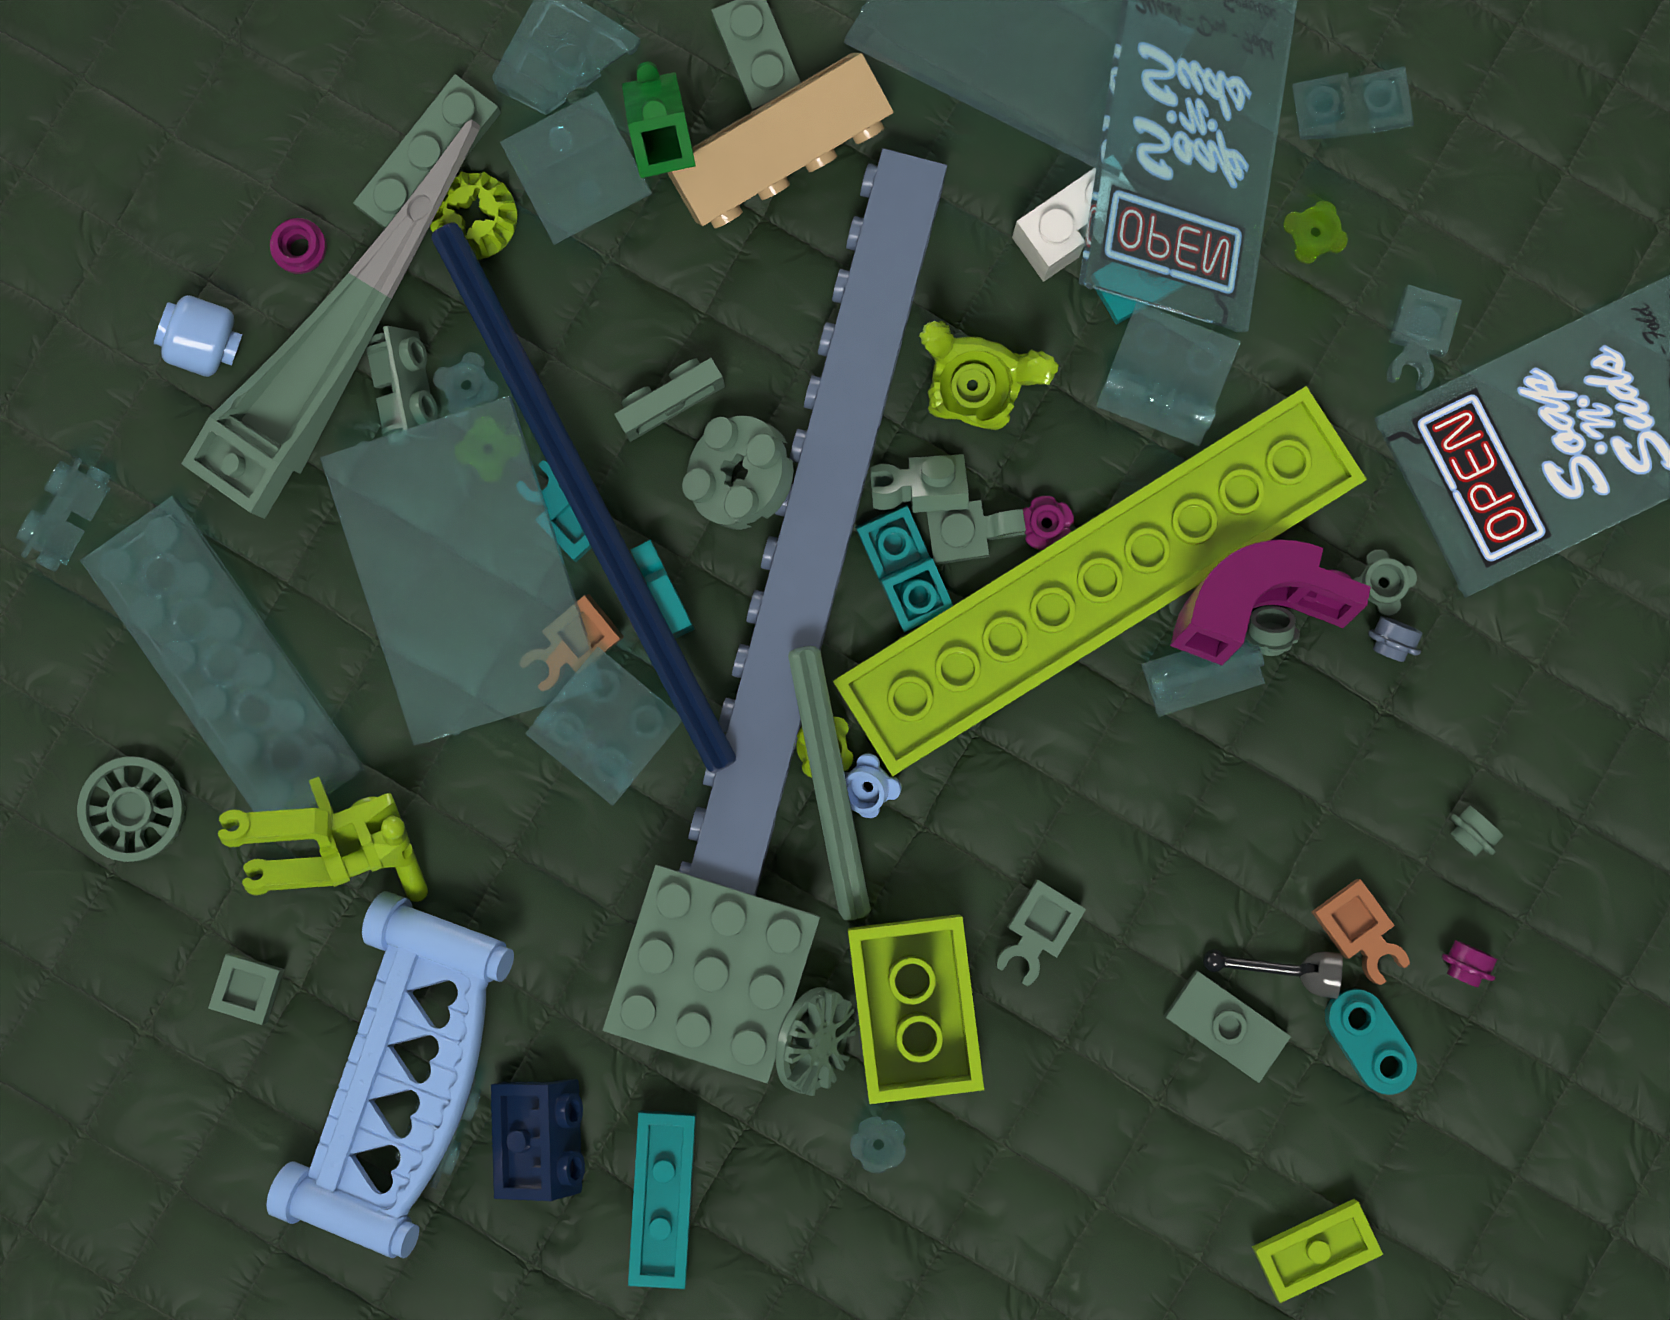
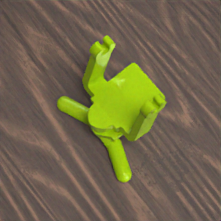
[218,776,428,902]

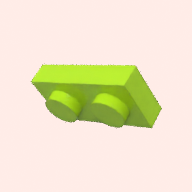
[1252,1199,1383,1303]

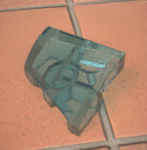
[492,0,641,115]

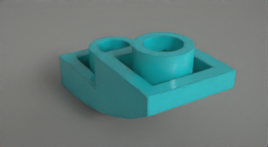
[855,504,953,632]

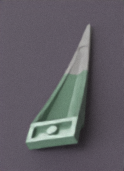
[181,119,480,519]

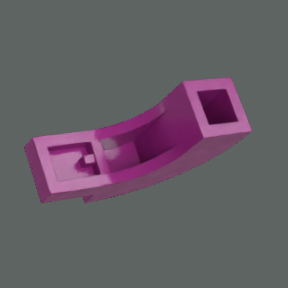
[1170,540,1371,666]

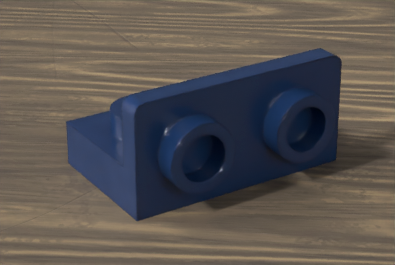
[491,1079,585,1201]

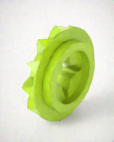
[430,171,517,260]

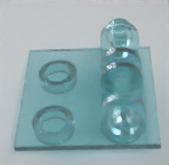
[1096,302,1241,446]
[525,647,682,806]

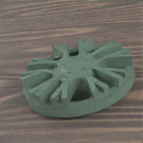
[77,757,186,862]
[776,987,856,1096]

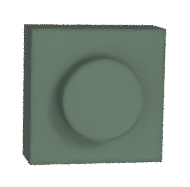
[208,953,285,1025]

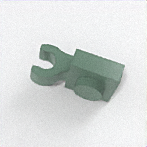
[927,500,1026,565]

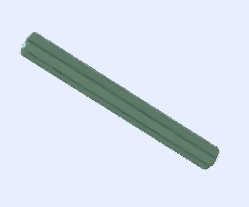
[788,646,871,920]

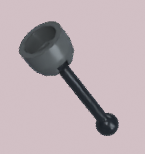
[1203,949,1343,999]

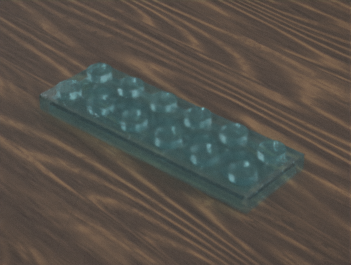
[80,496,365,812]

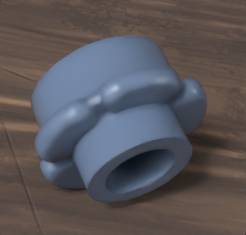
[1368,616,1423,662]

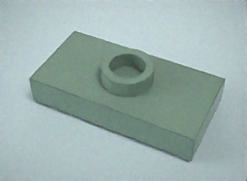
[1164,970,1291,1083]

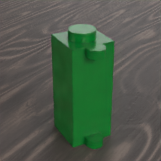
[622,61,696,178]

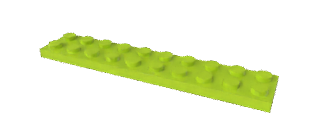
[833,386,1367,777]

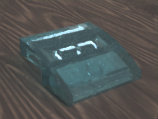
[500,91,652,245]

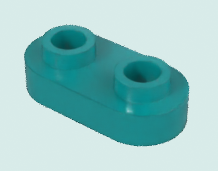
[1325,988,1417,1095]

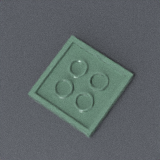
[602,865,820,1084]

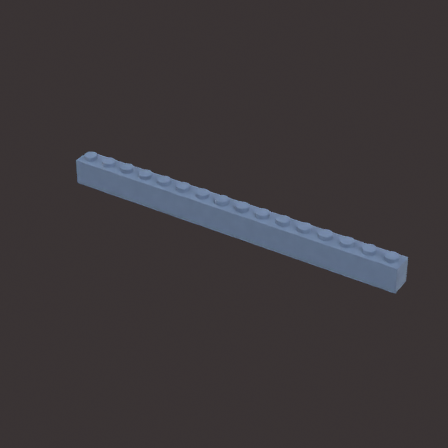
[679,148,947,896]

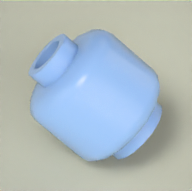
[154,295,243,377]

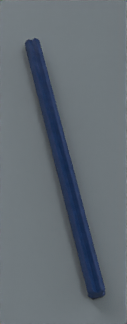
[431,222,736,773]

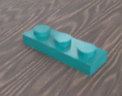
[628,1110,697,1289]

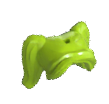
[919,321,1059,430]

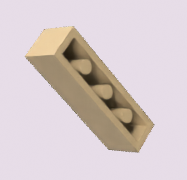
[668,53,894,229]

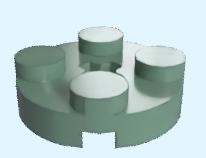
[682,416,794,530]

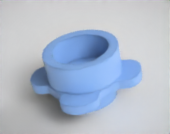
[844,753,902,818]

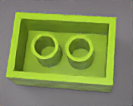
[848,914,984,1104]

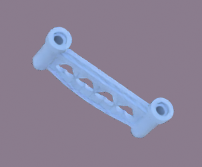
[266,891,514,1258]

